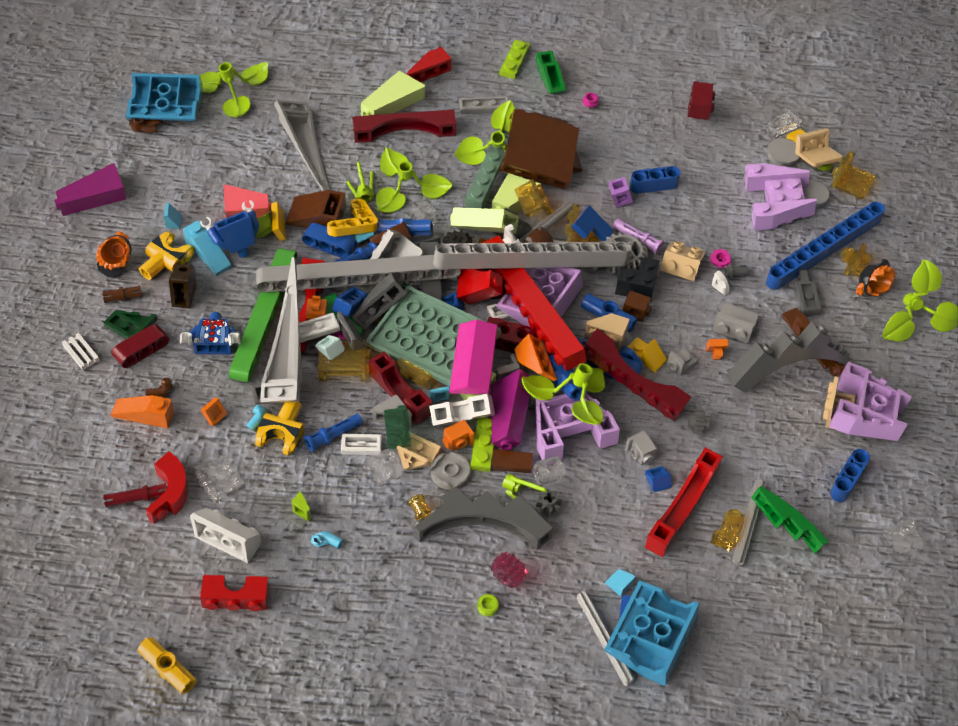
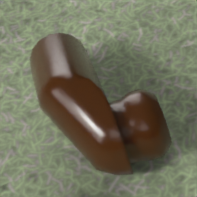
[146,378,173,397]

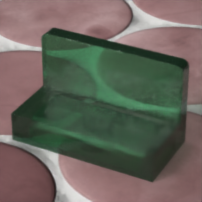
[384,405,412,449]

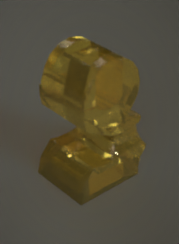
[710,509,744,551]

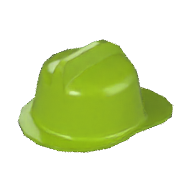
[256,210,272,238]

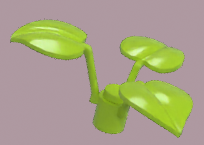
[200,62,268,117]
[454,100,515,175]
[376,147,452,213]
[882,259,958,341]
[522,363,605,425]

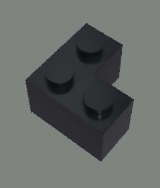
[615,257,660,302]

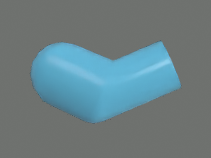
[246,405,267,432]
[311,531,343,549]

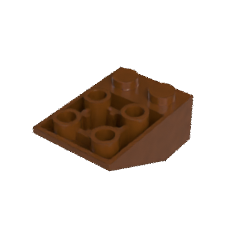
[285,190,346,228]

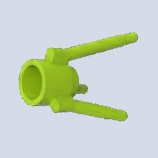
[346,161,374,203]
[502,473,548,500]

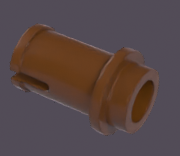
[829,362,854,377]

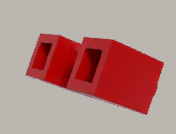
[200,575,269,611]

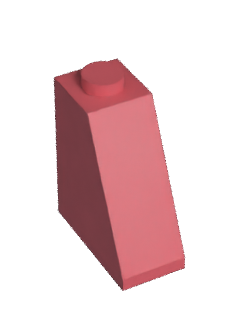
[223,185,272,218]

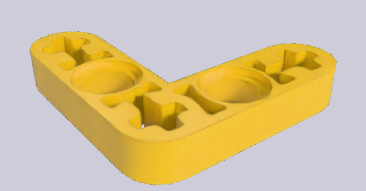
[327,199,378,237]

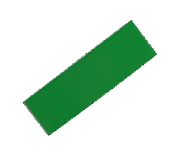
[535,50,566,94]

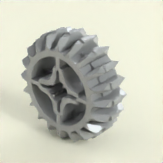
[603,232,648,275]

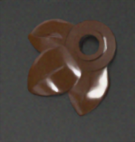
[129,118,163,133]

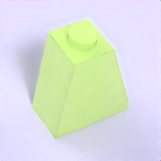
[492,173,541,214]

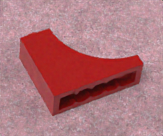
[457,269,503,305]

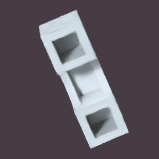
[430,394,495,427]

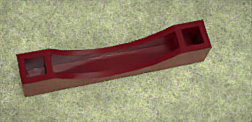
[352,109,456,143]
[583,328,691,421]

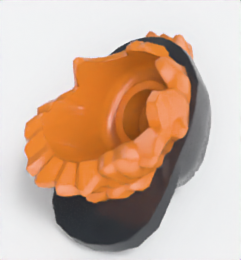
[96,231,132,278]
[856,259,896,296]

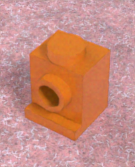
[442,420,475,452]

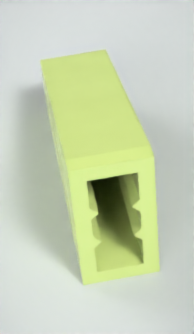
[361,71,425,116]
[450,208,519,234]

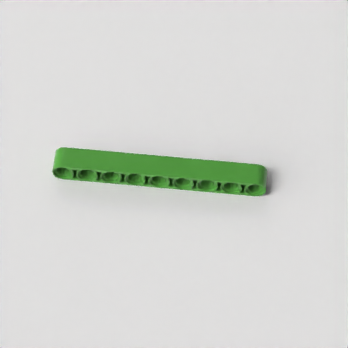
[229,248,297,383]

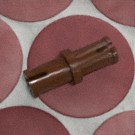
[102,285,142,303]

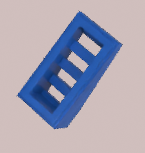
[332,286,368,317]

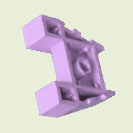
[744,163,817,231]
[829,362,911,441]
[535,390,620,464]

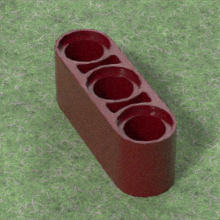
[111,324,170,368]

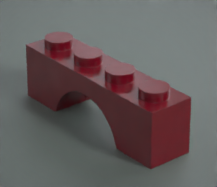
[369,351,433,424]

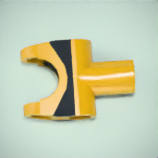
[139,231,195,280]
[255,402,304,456]

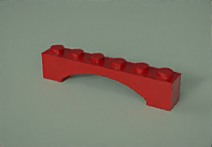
[645,447,723,557]

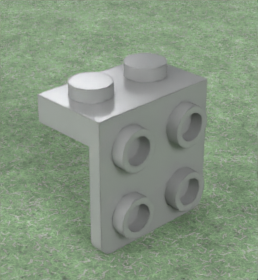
[371,229,424,259]
[712,303,758,343]

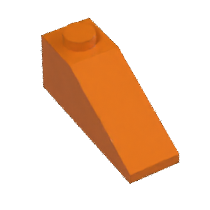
[514,334,557,381]
[111,395,174,428]

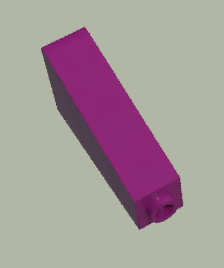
[54,163,126,216]
[491,369,530,450]

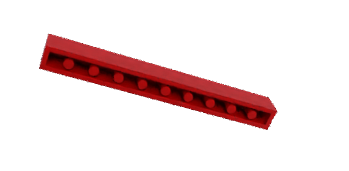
[483,235,587,371]

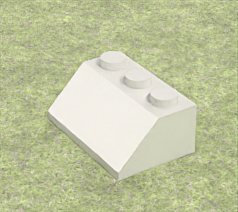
[190,507,262,563]

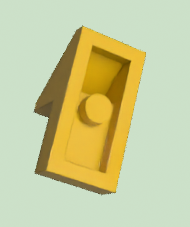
[628,337,667,373]

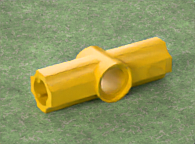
[137,637,197,695]

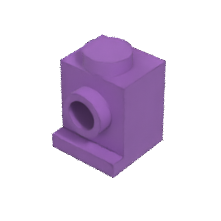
[608,177,633,208]

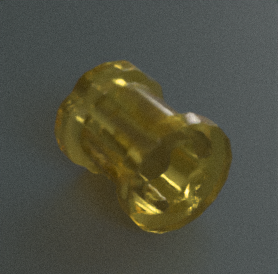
[408,494,432,521]

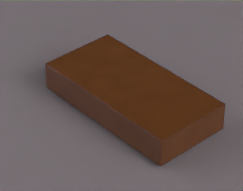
[491,449,533,474]

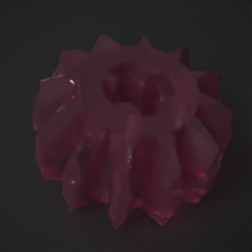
[490,552,528,588]

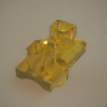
[840,243,872,277]

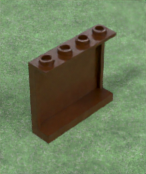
[499,109,579,190]

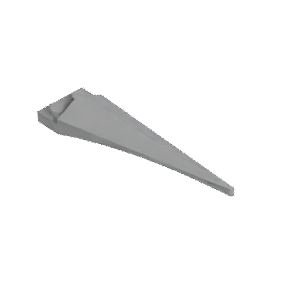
[274,99,330,191]
[260,257,302,404]

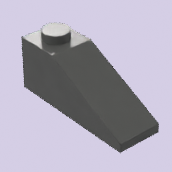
[351,273,407,330]

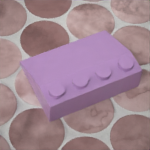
[497,267,583,327]

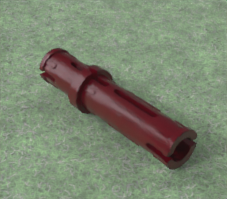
[103,483,167,507]

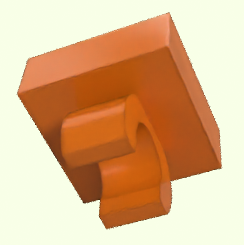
[306,296,327,319]
[705,339,728,360]
[200,397,228,426]

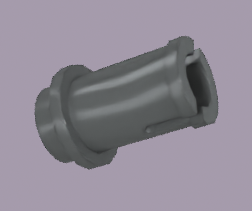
[724,264,748,279]

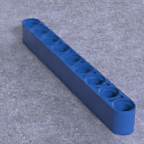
[766,202,885,290]

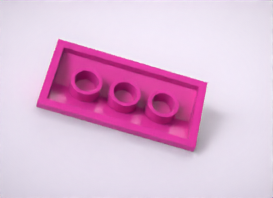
[449,319,498,394]

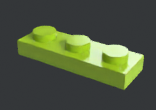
[499,40,530,79]
[470,417,494,472]

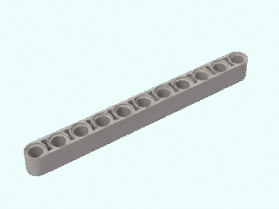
[433,242,632,269]
[256,255,461,292]

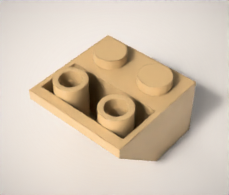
[584,313,630,353]

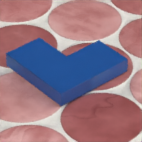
[571,205,614,242]

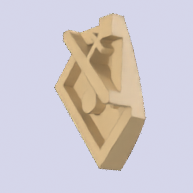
[397,430,442,471]

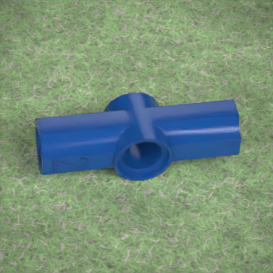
[377,219,433,237]
[581,293,638,332]
[549,355,582,401]

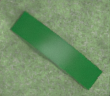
[751,486,828,554]

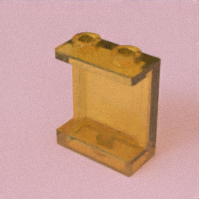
[318,339,370,382]

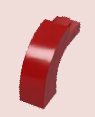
[146,451,188,524]

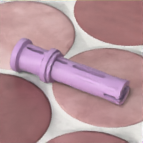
[613,218,665,255]

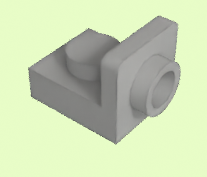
[667,349,697,376]
[496,354,522,382]

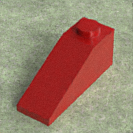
[407,47,452,82]

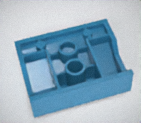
[126,73,203,121]
[605,580,699,686]

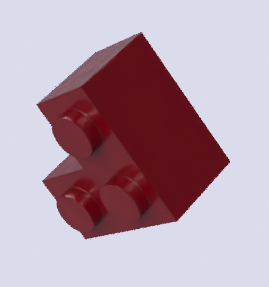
[687,81,716,120]

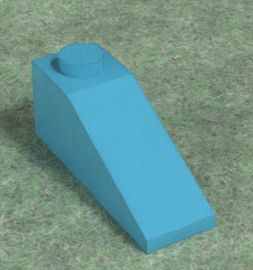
[183,220,232,276]

